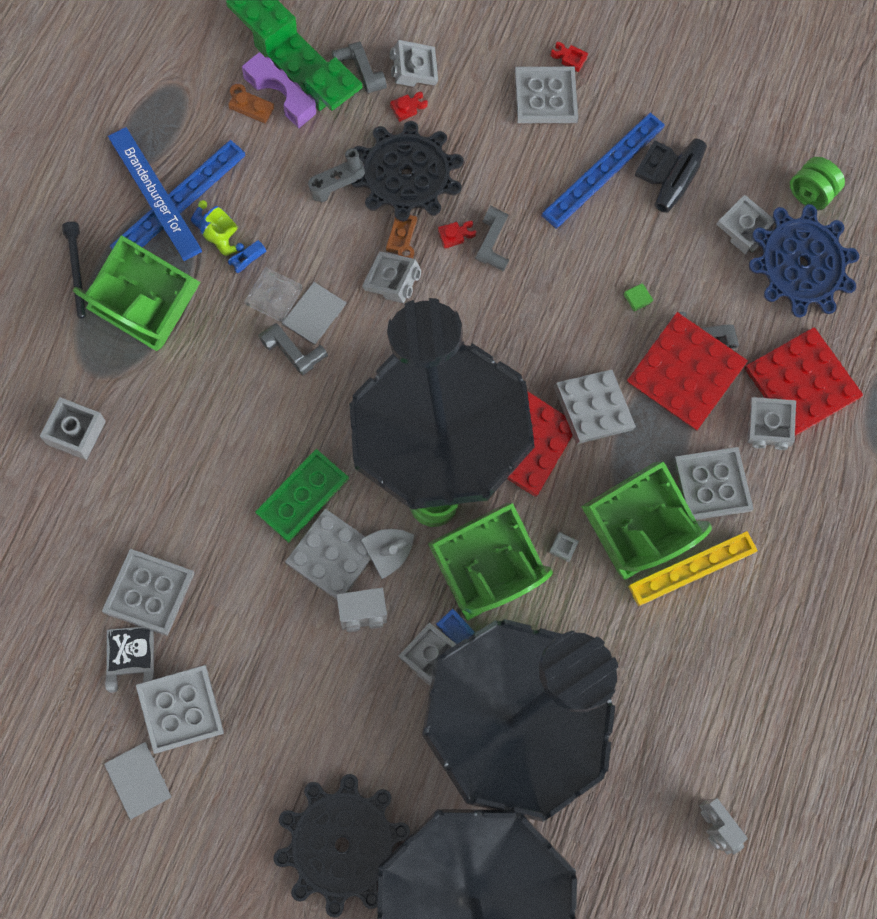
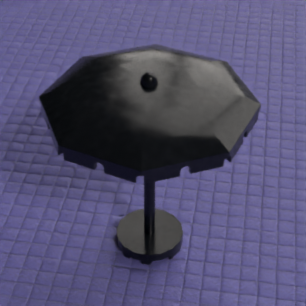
[349,298,535,510]
[422,619,618,822]
[377,809,577,919]

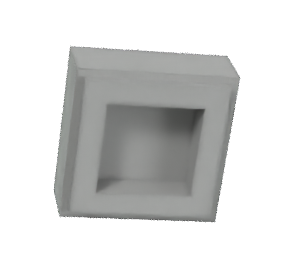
[549,532,579,562]

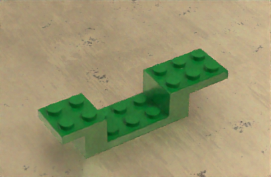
[226,0,362,111]

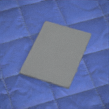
[282,282,347,345]
[104,742,172,820]

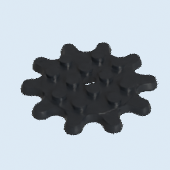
[351,121,464,222]
[274,774,410,918]

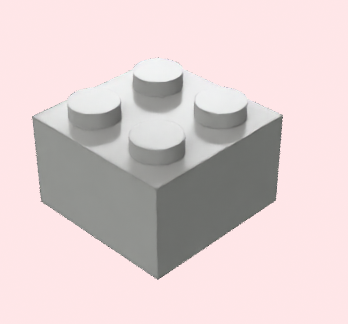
[40,397,106,460]
[337,587,387,632]

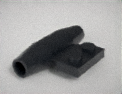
[635,138,707,213]

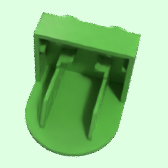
[73,235,201,351]
[581,461,712,580]
[428,503,553,621]

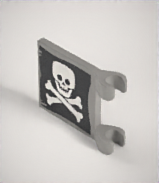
[105,627,155,693]

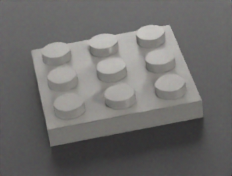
[515,67,578,123]
[554,370,636,444]
[673,447,754,520]
[285,509,371,600]
[102,549,195,636]
[136,664,224,754]

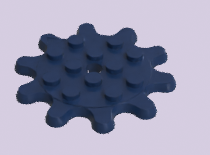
[749,204,859,318]

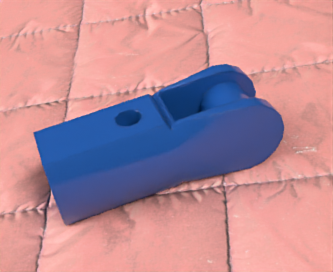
[228,240,266,273]

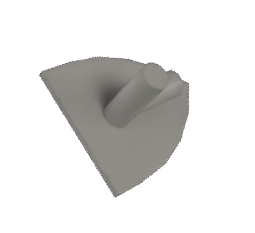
[361,529,414,579]

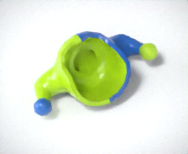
[191,200,244,256]

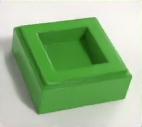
[624,283,653,311]

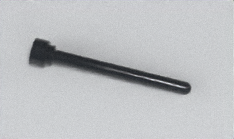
[62,222,86,319]

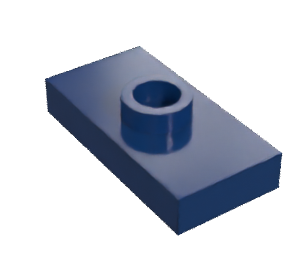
[436,609,475,644]

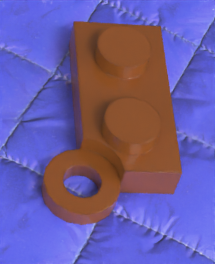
[228,84,274,124]
[386,215,417,259]

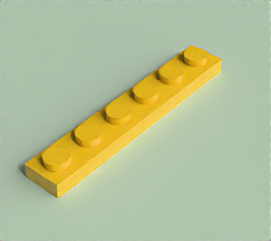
[628,531,758,607]

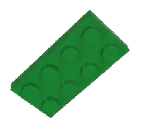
[255,449,349,543]

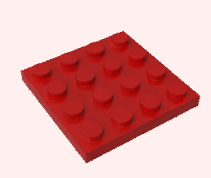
[627,312,748,431]
[744,327,863,436]
[507,391,573,497]

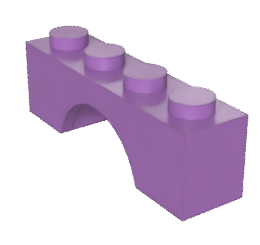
[242,52,316,128]

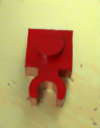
[550,42,588,72]
[390,92,428,122]
[438,221,477,249]

